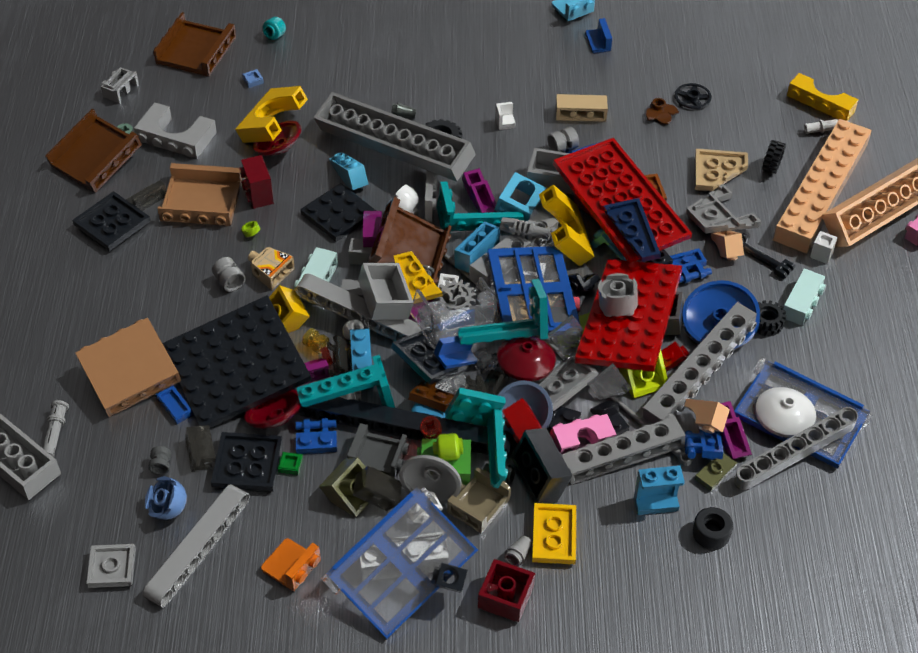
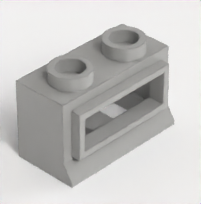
[101,67,139,104]

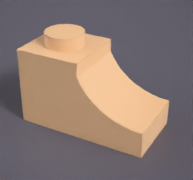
[711,231,744,260]
[684,399,730,434]

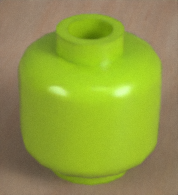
[433,433,463,461]

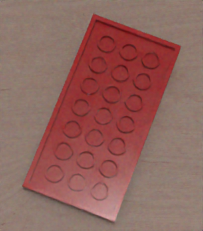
[553,138,692,263]
[575,259,682,372]

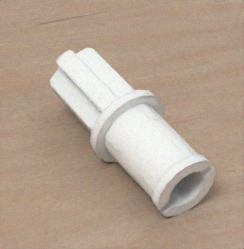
[804,119,838,134]

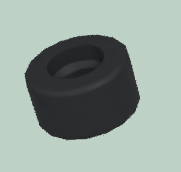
[693,507,733,549]

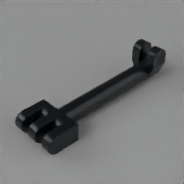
[742,233,795,279]

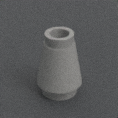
[504,536,532,566]

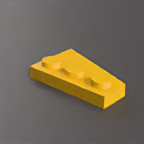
[394,251,443,304]

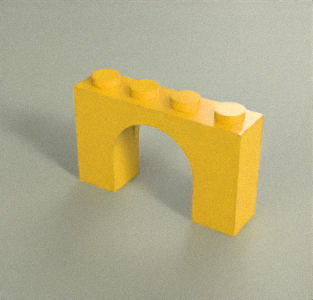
[235,86,308,143]
[539,185,594,266]

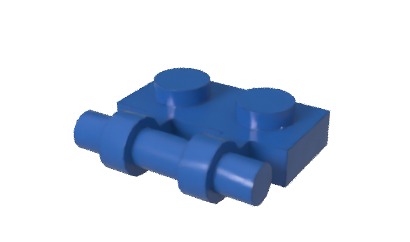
[670,248,712,284]
[296,418,337,454]
[684,429,724,460]

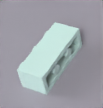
[294,247,338,303]
[783,268,826,326]

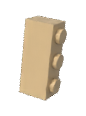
[556,94,608,122]

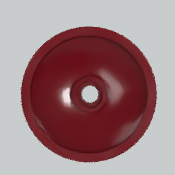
[253,121,301,156]
[497,336,556,381]
[245,390,301,428]

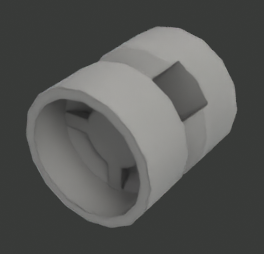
[547,127,579,153]
[212,257,246,292]

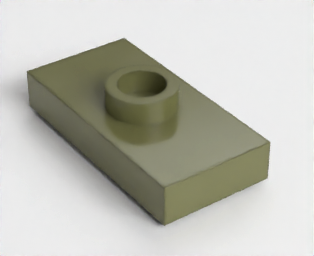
[695,453,737,491]

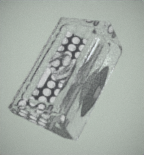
[435,372,469,395]

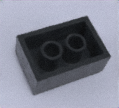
[511,428,573,504]

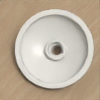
[755,387,816,438]

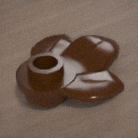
[646,98,679,125]

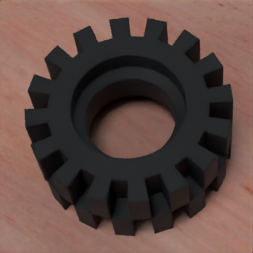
[762,140,786,174]
[756,300,786,336]

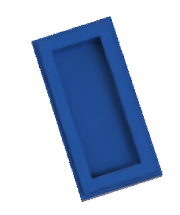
[156,386,194,424]

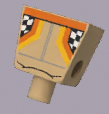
[248,247,295,290]

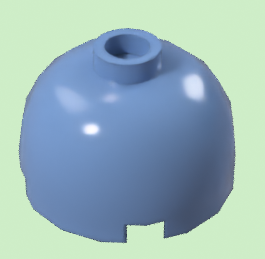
[145,476,187,520]

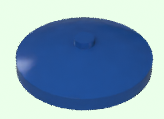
[682,280,760,349]

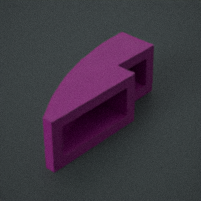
[462,168,498,213]
[363,211,382,247]
[720,401,752,460]

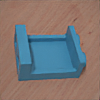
[634,465,685,515]

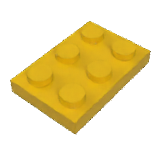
[532,503,576,565]

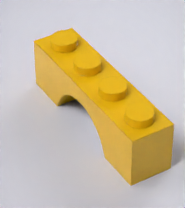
[787,73,859,121]

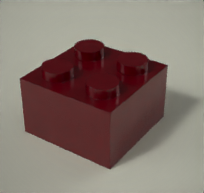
[239,155,274,209]
[478,559,535,622]

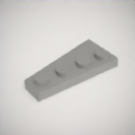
[425,170,437,224]

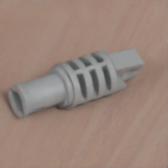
[500,217,552,240]

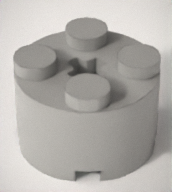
[598,273,638,317]

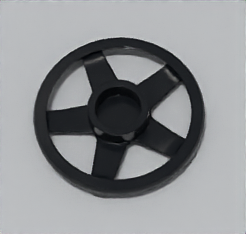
[674,83,712,110]

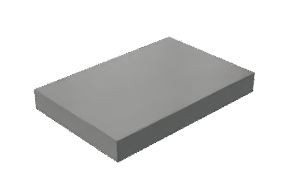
[537,355,599,411]

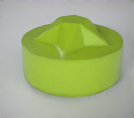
[241,221,260,237]

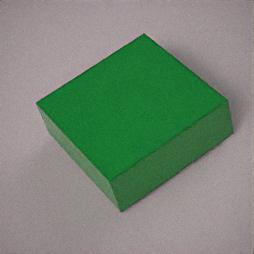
[278,452,303,475]

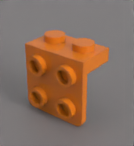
[261,538,321,591]

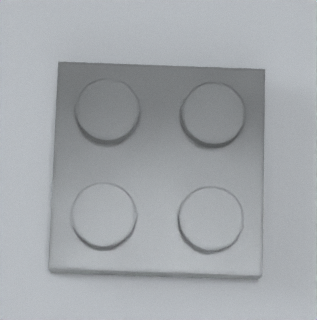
[86,544,136,588]

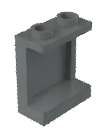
[347,423,410,479]

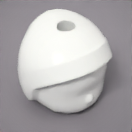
[343,319,364,340]

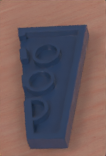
[603,198,660,262]

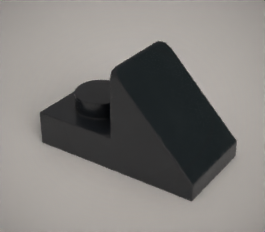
[590,401,630,436]

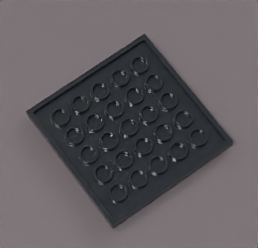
[162,295,312,432]

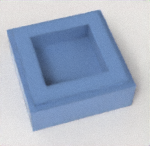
[242,69,264,88]

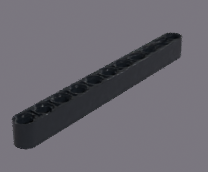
[297,397,514,457]

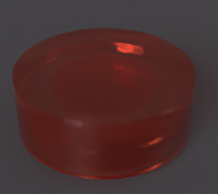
[320,346,333,366]

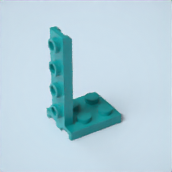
[436,181,524,234]
[457,279,548,345]
[297,355,395,408]
[445,387,508,488]

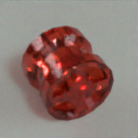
[420,416,442,439]

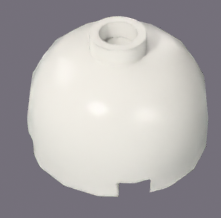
[389,185,419,215]

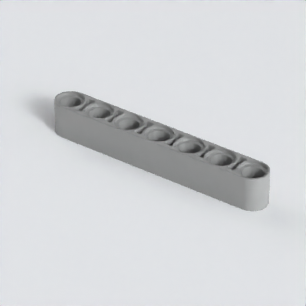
[295,274,422,341]
[735,407,858,490]
[143,484,250,607]

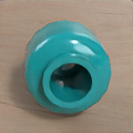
[262,17,286,40]

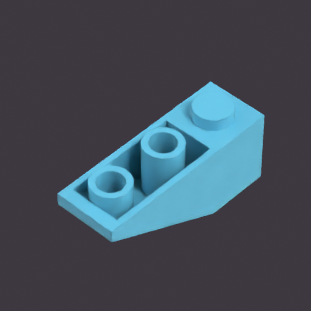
[329,153,368,190]

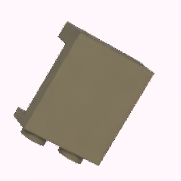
[447,467,511,533]

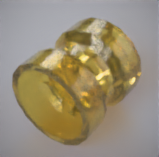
[302,328,329,354]

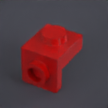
[661,341,690,371]

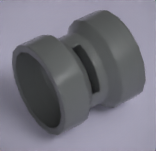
[148,446,172,475]

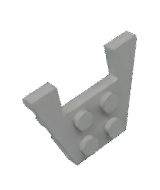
[686,184,761,233]

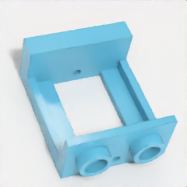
[494,172,547,222]

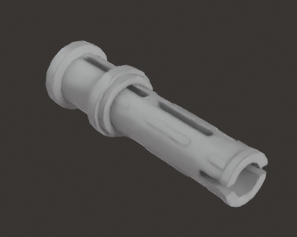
[43,400,69,457]

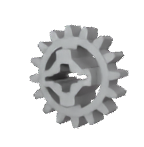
[435,279,476,317]

